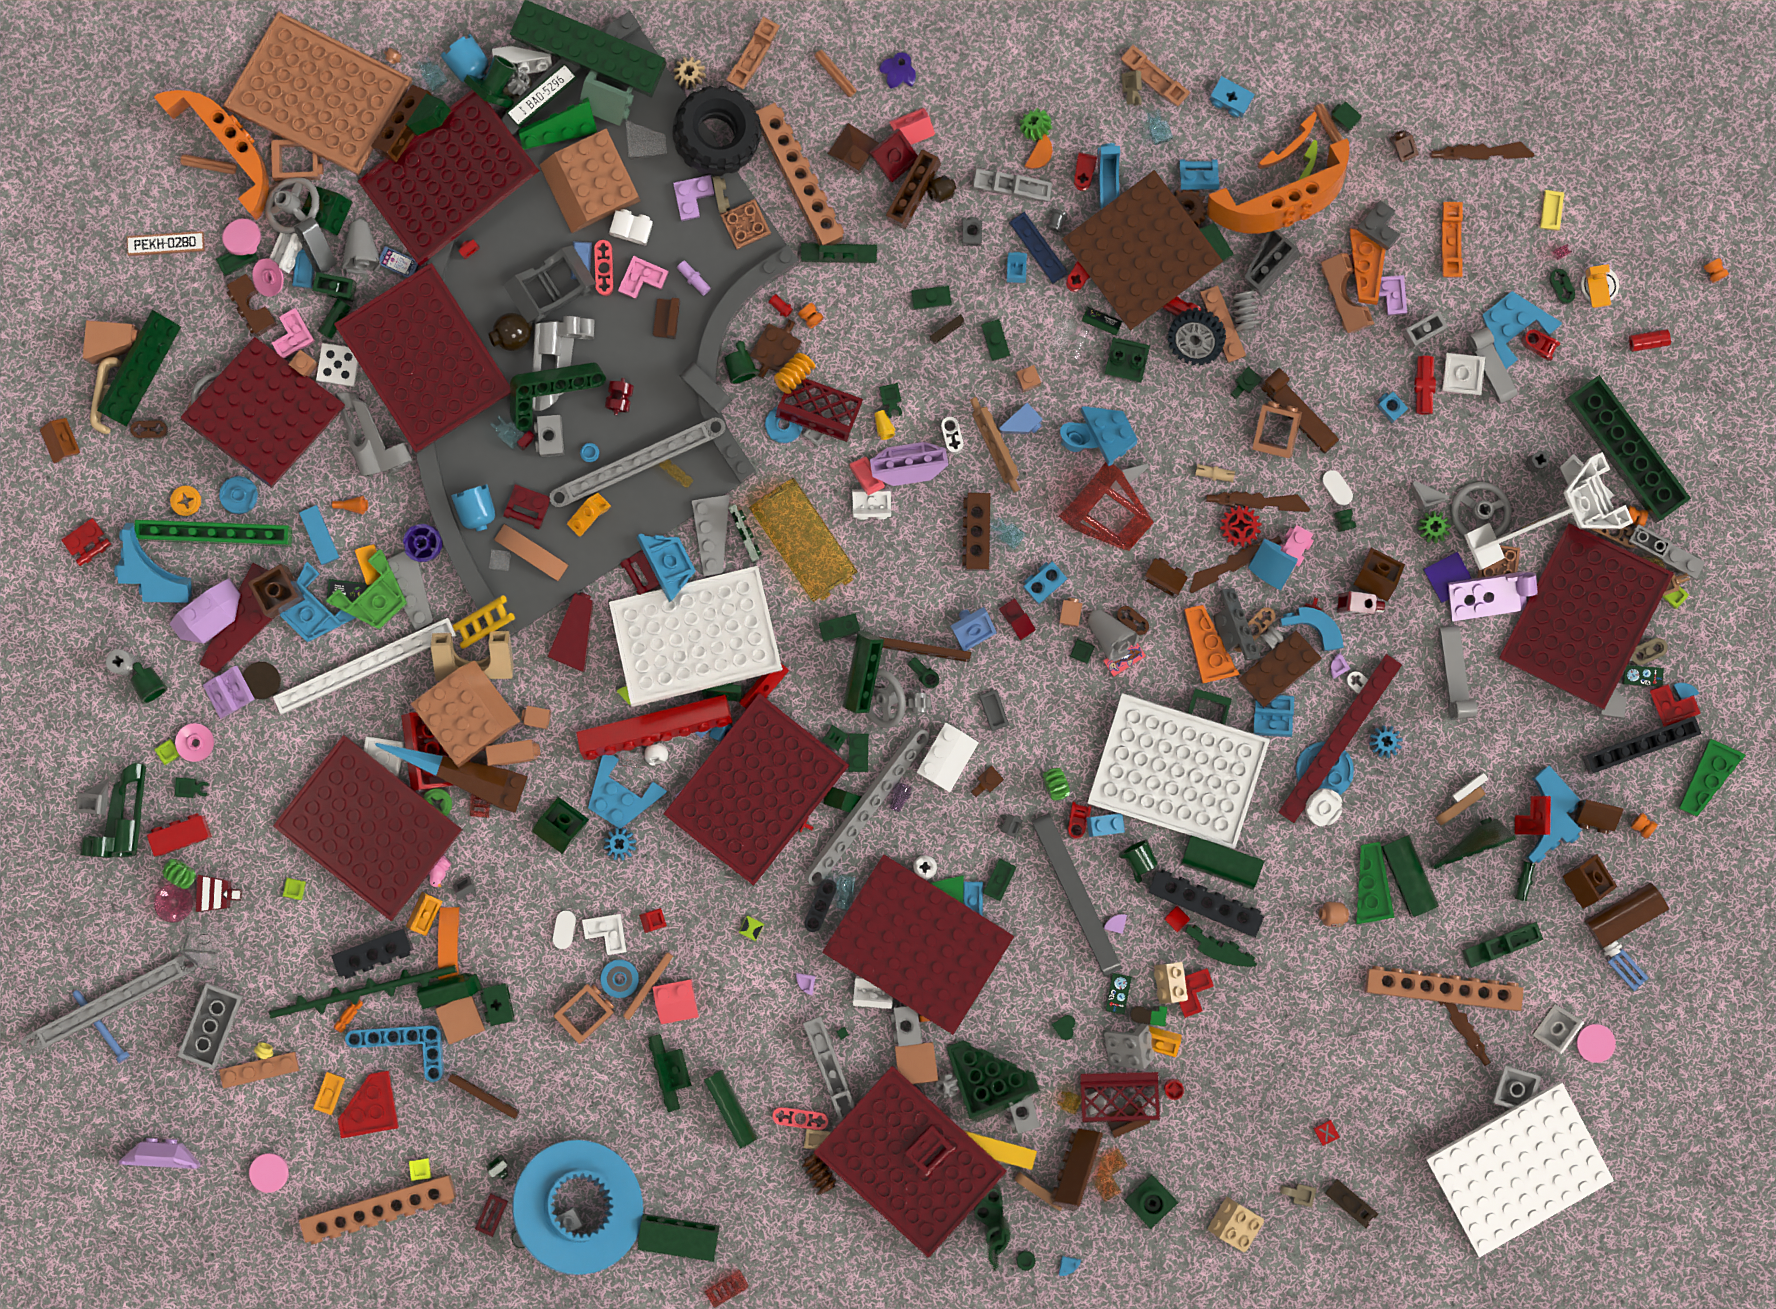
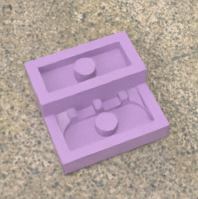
[203,666,255,719]

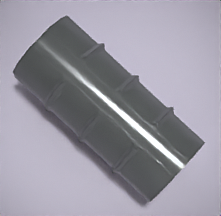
[1526,451,1549,473]

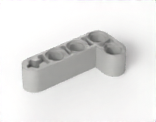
[1466,327,1518,404]

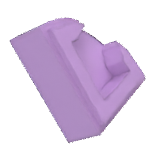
[1330,653,1350,679]
[1104,914,1127,934]
[796,973,815,995]

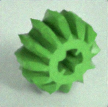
[1020,108,1052,142]
[1418,511,1451,544]
[1043,768,1070,801]
[162,859,197,889]

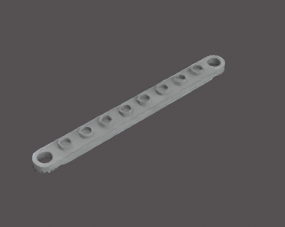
[549,417,726,507]
[805,727,929,886]
[21,953,200,1054]

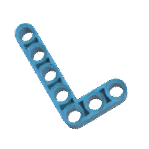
[345,1025,444,1082]

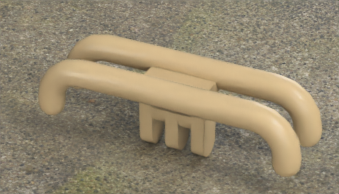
[90,357,122,434]

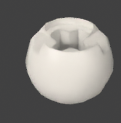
[644,743,668,766]
[913,855,937,880]

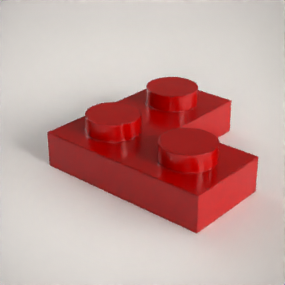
[1650,683,1701,726]
[1515,796,1551,835]
[1179,968,1214,1018]

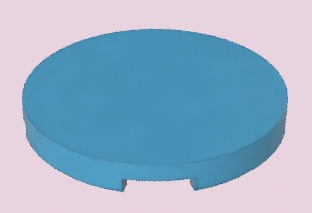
[1296,742,1354,795]

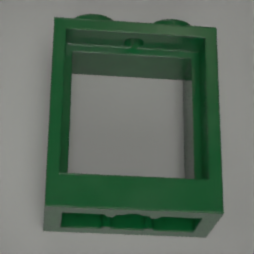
[1187,688,1232,725]

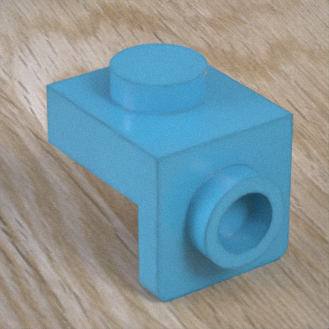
[1007,252,1027,283]

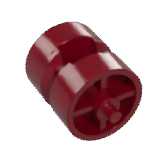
[605,378,634,416]

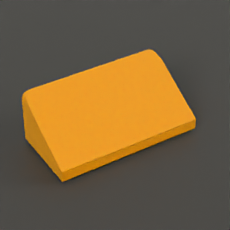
[355,544,381,586]
[406,892,443,936]
[1149,1026,1182,1057]

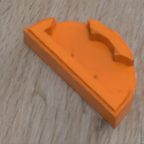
[1025,135,1053,169]

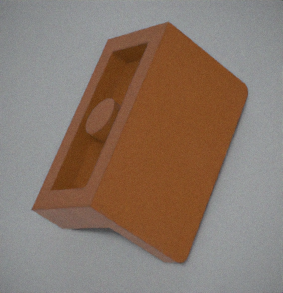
[40,418,80,464]

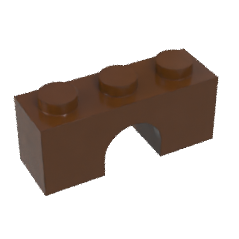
[226,274,278,337]

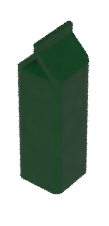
[417,973,482,1009]

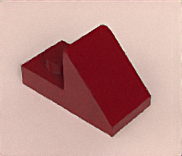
[999,598,1036,641]

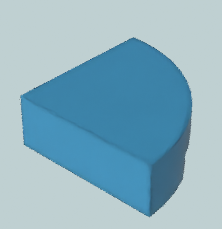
[1672,683,1700,699]
[1059,1256,1081,1276]

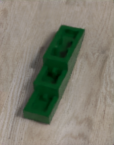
[1462,922,1544,969]

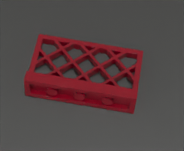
[775,378,863,442]
[1080,1072,1160,1123]

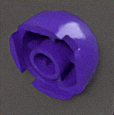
[403,524,443,562]

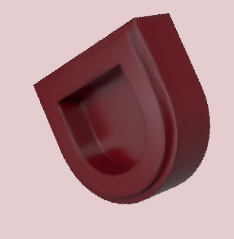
[517,431,535,451]

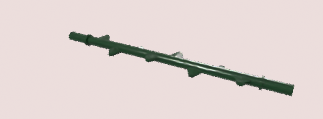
[269,965,457,1019]

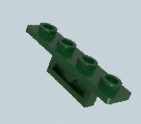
[801,243,877,263]
[648,1034,692,1112]

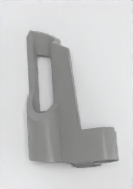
[532,316,595,411]
[335,391,413,476]

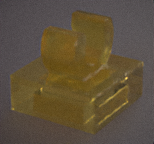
[1057,1091,1081,1115]

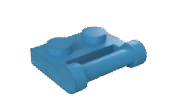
[1179,159,1219,190]

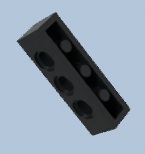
[331,928,414,979]

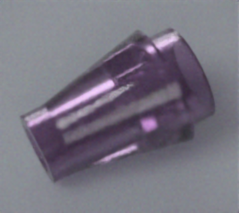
[890,782,912,812]

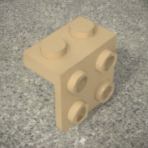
[1207,1197,1264,1252]

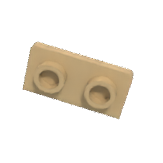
[1154,962,1188,1004]

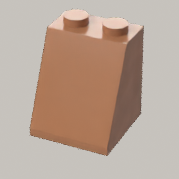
[83,320,140,364]

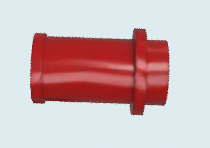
[768,294,793,318]

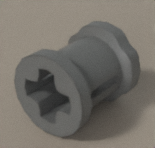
[1046,209,1068,233]

